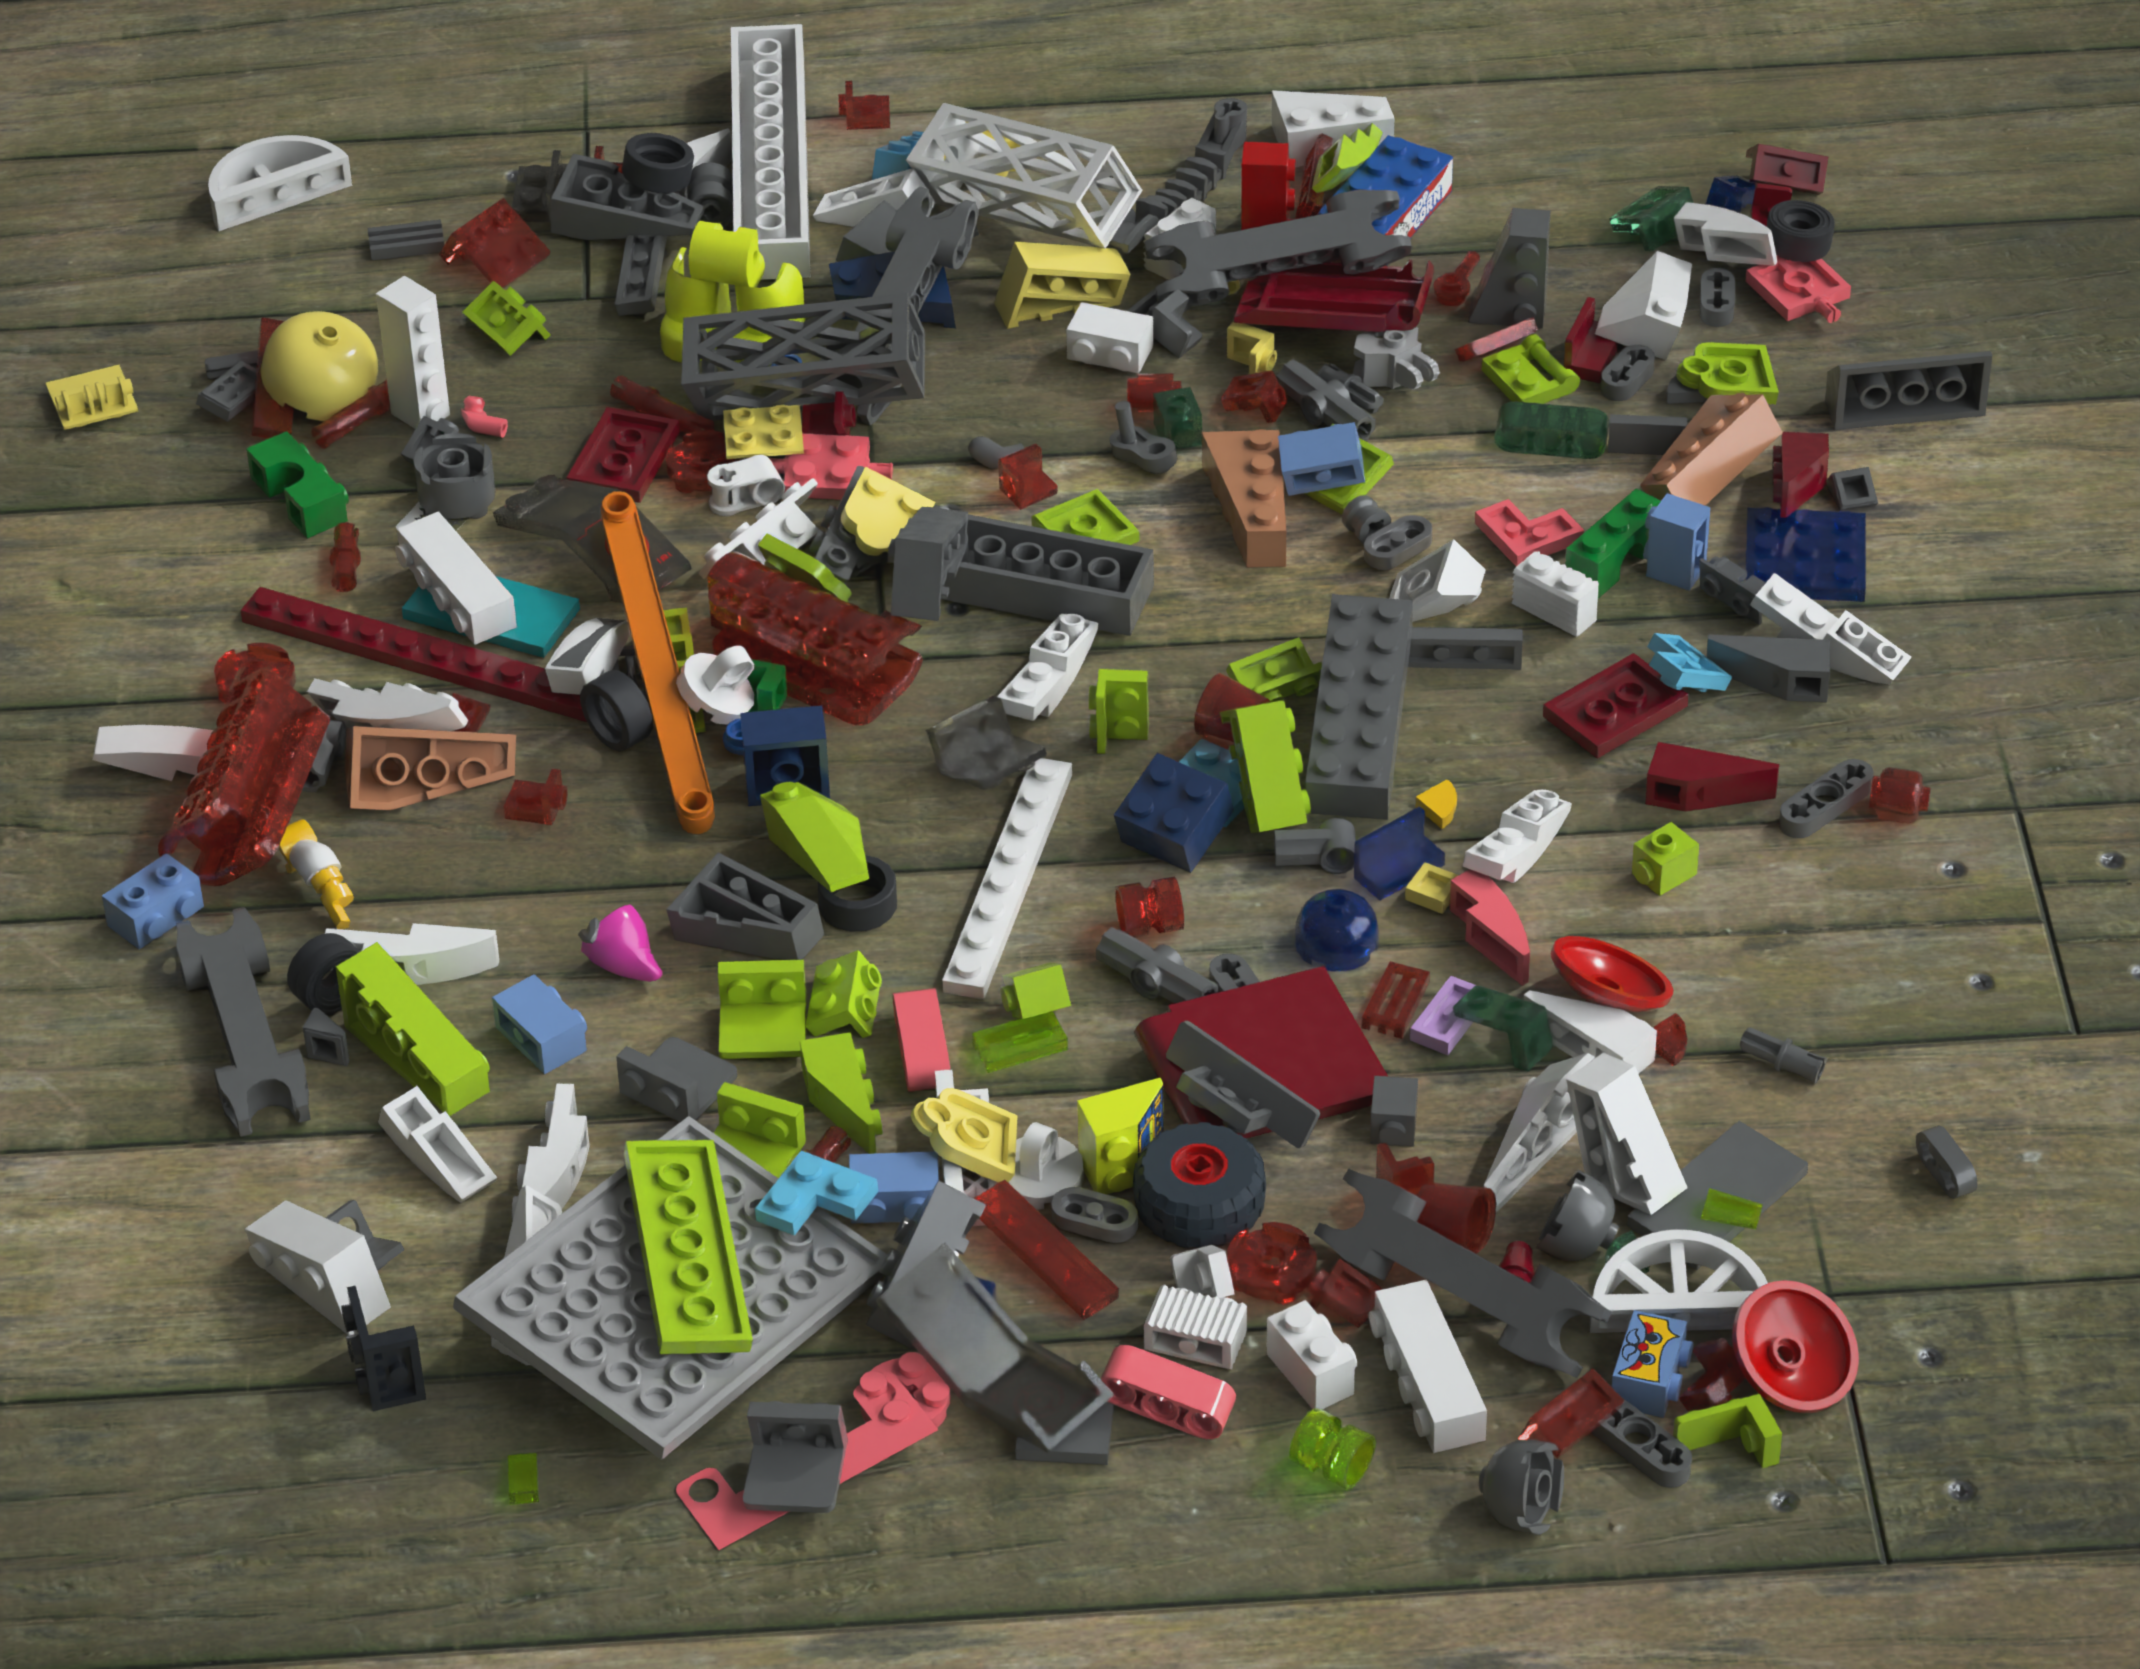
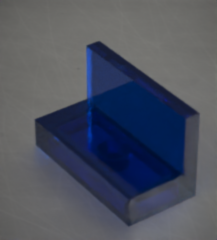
[1354,806,1445,901]

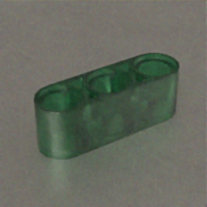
[1494,401,1609,459]

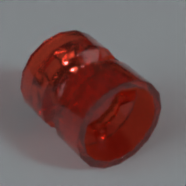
[1115,876,1184,938]

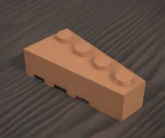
[1640,393,1783,505]
[1202,429,1286,568]

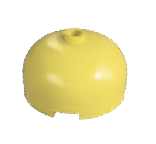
[261,311,378,421]

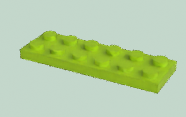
[624,1140,753,1354]

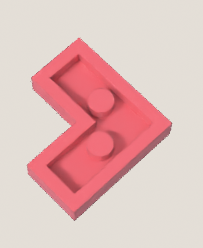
[1475,499,1584,567]

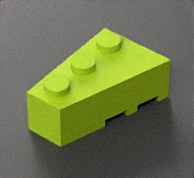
[1220,700,1311,833]

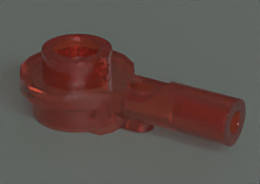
[1433,251,1480,306]

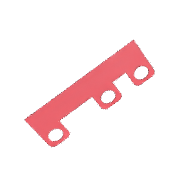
[676,1372,938,1550]

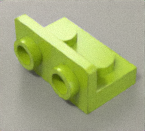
[462,281,551,356]
[1089,669,1149,754]

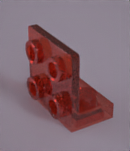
[439,198,550,288]

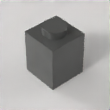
[1370,1076,1418,1147]

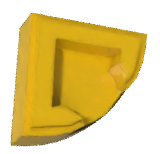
[1415,779,1457,829]

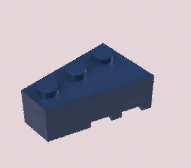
[829,251,956,329]

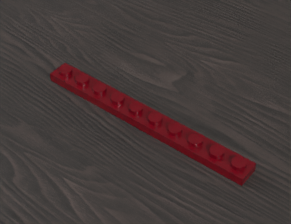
[240,587,587,722]

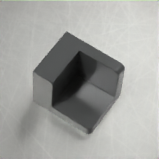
[1151,289,1203,358]

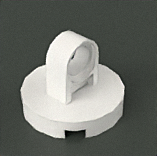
[676,646,754,725]
[999,1122,1084,1210]

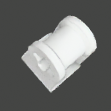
[707,455,785,516]

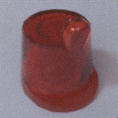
[1194,673,1270,742]
[1416,1182,1497,1254]

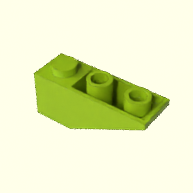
[799,1032,883,1154]

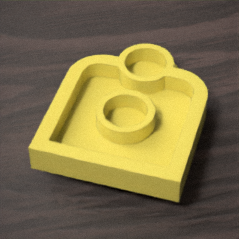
[840,467,935,556]
[911,1088,1017,1186]

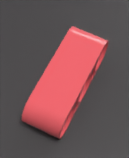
[892,988,950,1092]
[1098,1345,1236,1439]

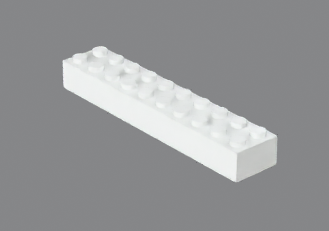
[731,24,811,280]

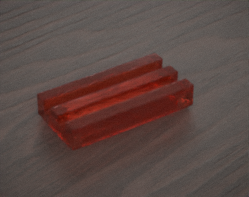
[1455,317,1538,362]
[1361,961,1430,1039]

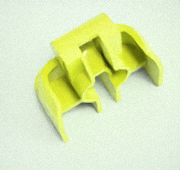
[660,221,806,367]

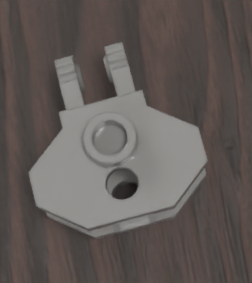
[1353,327,1440,390]

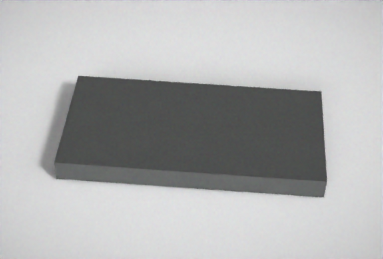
[1627,1121,1808,1270]

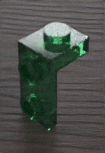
[1453,985,1553,1071]

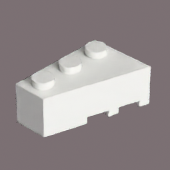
[1272,91,1395,167]
[1566,1053,1687,1215]
[245,1200,391,1335]

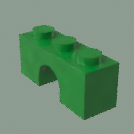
[246,431,349,539]
[1565,488,1661,599]

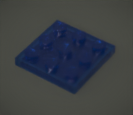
[1745,507,1866,602]

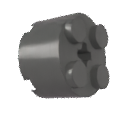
[414,433,496,519]

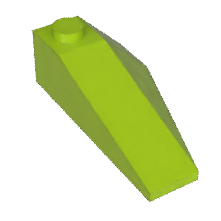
[760,782,869,892]

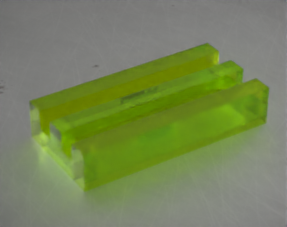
[972,1011,1068,1073]

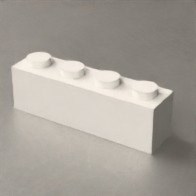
[376,276,450,429]
[395,511,517,645]
[1369,1279,1487,1453]

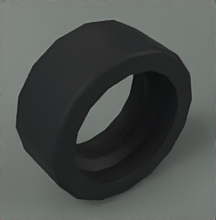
[622,133,695,193]
[580,670,653,752]
[818,855,897,932]

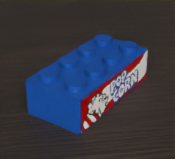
[1318,135,1453,266]

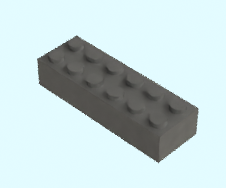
[927,506,1154,636]
[1305,594,1413,820]

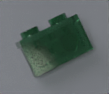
[1609,186,1694,251]

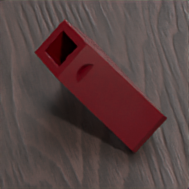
[1772,432,1829,518]
[1645,742,1780,812]

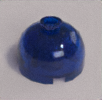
[1295,889,1379,972]

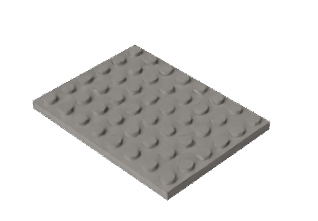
[453,1116,887,1460]

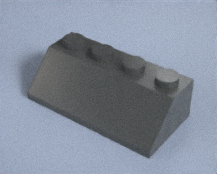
[1825,351,1992,430]

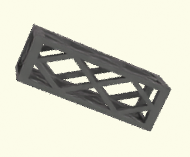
[681,293,925,422]

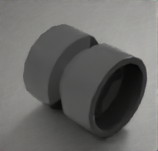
[687,162,733,228]

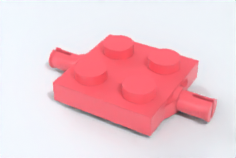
[1745,255,1851,323]
[769,434,893,500]

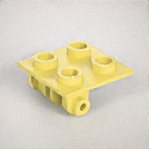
[46,365,139,430]
[723,405,804,459]

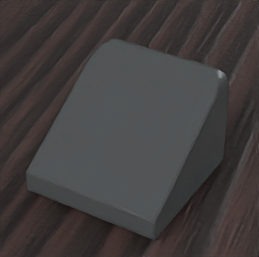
[1827,467,1878,511]
[303,1008,350,1066]

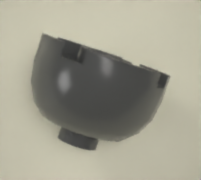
[1536,1170,1619,1261]
[1479,1439,1564,1535]

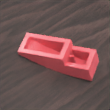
[1450,869,1530,986]

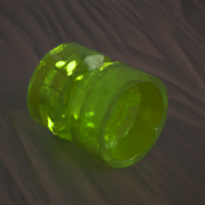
[1289,1408,1376,1489]

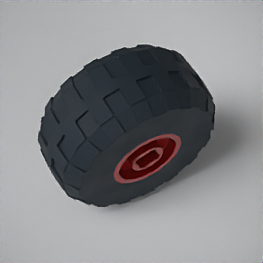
[1133,1122,1266,1248]

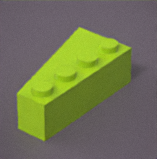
[336,942,490,1117]

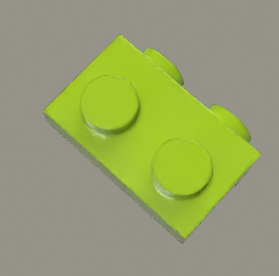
[1226,637,1322,707]
[805,950,882,1038]

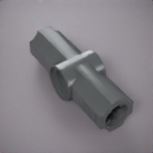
[1276,359,1376,442]
[1096,927,1218,1003]

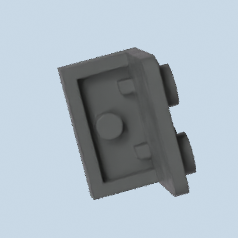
[616,1037,737,1122]
[743,1401,848,1513]

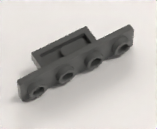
[809,466,865,584]
[1166,1021,1320,1148]

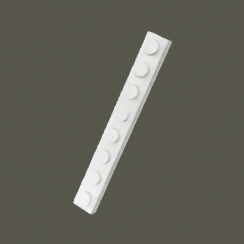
[942,757,1072,1000]

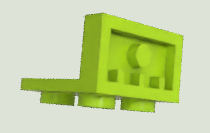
[718,960,806,1059]
[714,1082,806,1179]

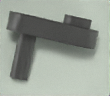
[1110,401,1178,474]

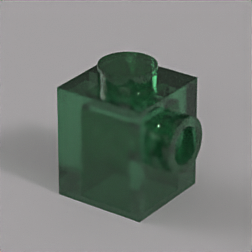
[1153,387,1202,449]

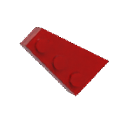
[1241,142,1296,230]

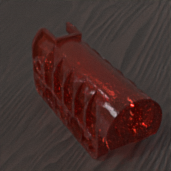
[707,552,923,725]
[158,663,330,886]

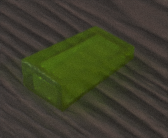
[1700,1188,1763,1230]
[508,1453,539,1505]

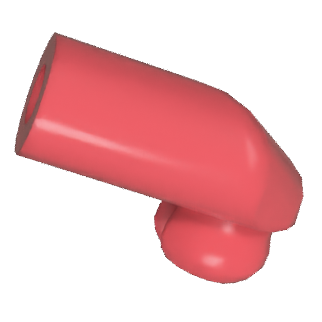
[461,396,508,438]

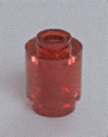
[1127,373,1182,412]

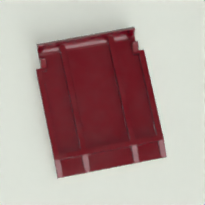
[1234,259,1435,332]
[1134,966,1388,1139]

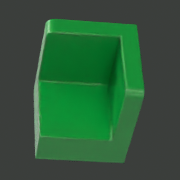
[747,659,787,712]

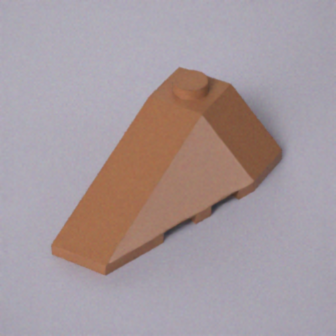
[345,726,516,811]

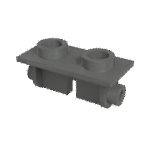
[1699,556,1766,625]

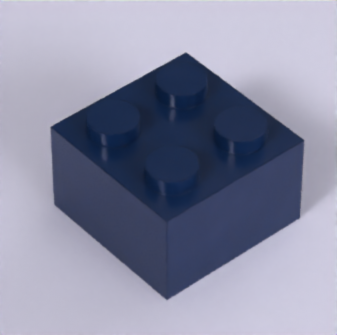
[740,705,830,806]
[1114,753,1234,873]

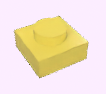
[1405,863,1459,914]

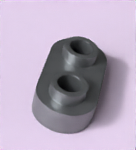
[1364,515,1432,570]
[1052,1187,1138,1243]

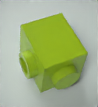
[1632,822,1699,896]
[1000,962,1071,1019]

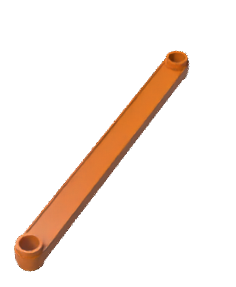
[601,491,715,834]

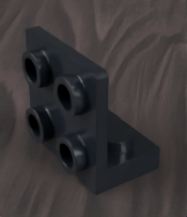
[341,1285,427,1411]

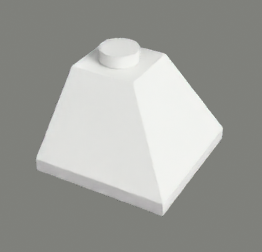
[1389,539,1486,622]

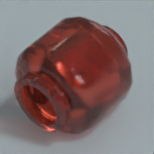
[1869,767,1931,824]

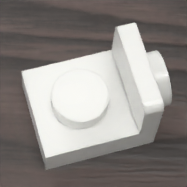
[1170,1245,1235,1298]

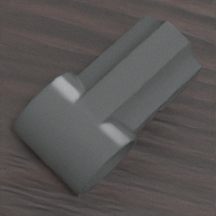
[290,718,346,792]
[1274,818,1357,874]

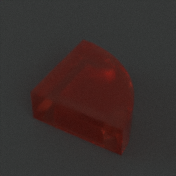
[1653,1013,1688,1066]

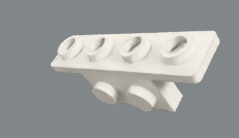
[699,478,819,579]

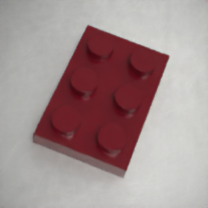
[566,407,680,503]
[1543,653,1689,759]

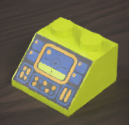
[1077,1078,1164,1195]

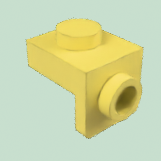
[1227,321,1277,383]

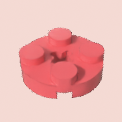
[860,1352,951,1428]

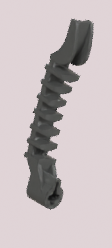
[1109,98,1247,254]

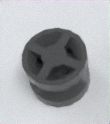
[1342,495,1391,544]

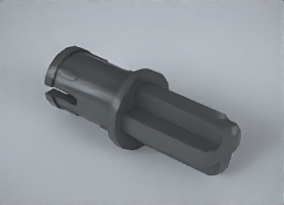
[1318,363,1384,414]
[1739,1028,1827,1083]

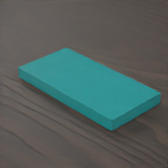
[402,576,580,658]

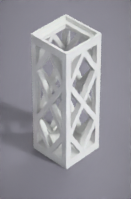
[906,103,1143,249]

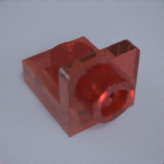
[838,80,890,130]
[1220,371,1287,423]
[504,769,568,825]
[1306,1259,1383,1328]

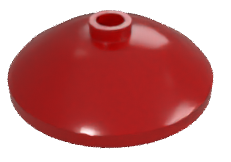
[1550,936,1674,1013]
[1732,1280,1859,1413]

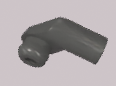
[968,436,1026,469]

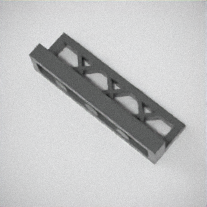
[1408,627,1523,670]

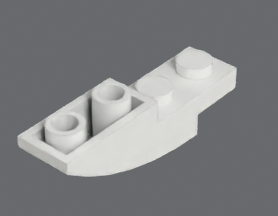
[1750,573,1911,685]
[996,613,1098,721]
[307,678,468,731]
[1462,790,1572,883]
[325,923,499,985]
[512,1084,590,1221]

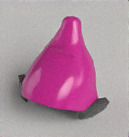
[578,904,662,982]

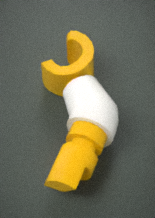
[267,819,354,930]

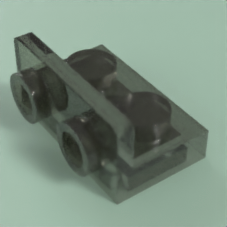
[511,150,568,222]

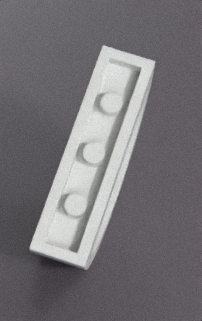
[208,135,352,231]
[1590,1230,1768,1333]

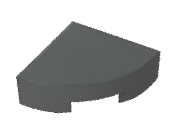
[1667,376,1705,404]

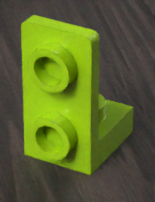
[1673,1394,1782,1468]

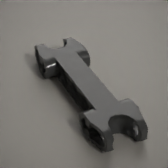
[811,186,979,426]
[1144,189,1412,306]
[176,907,311,1137]
[1314,1168,1613,1378]

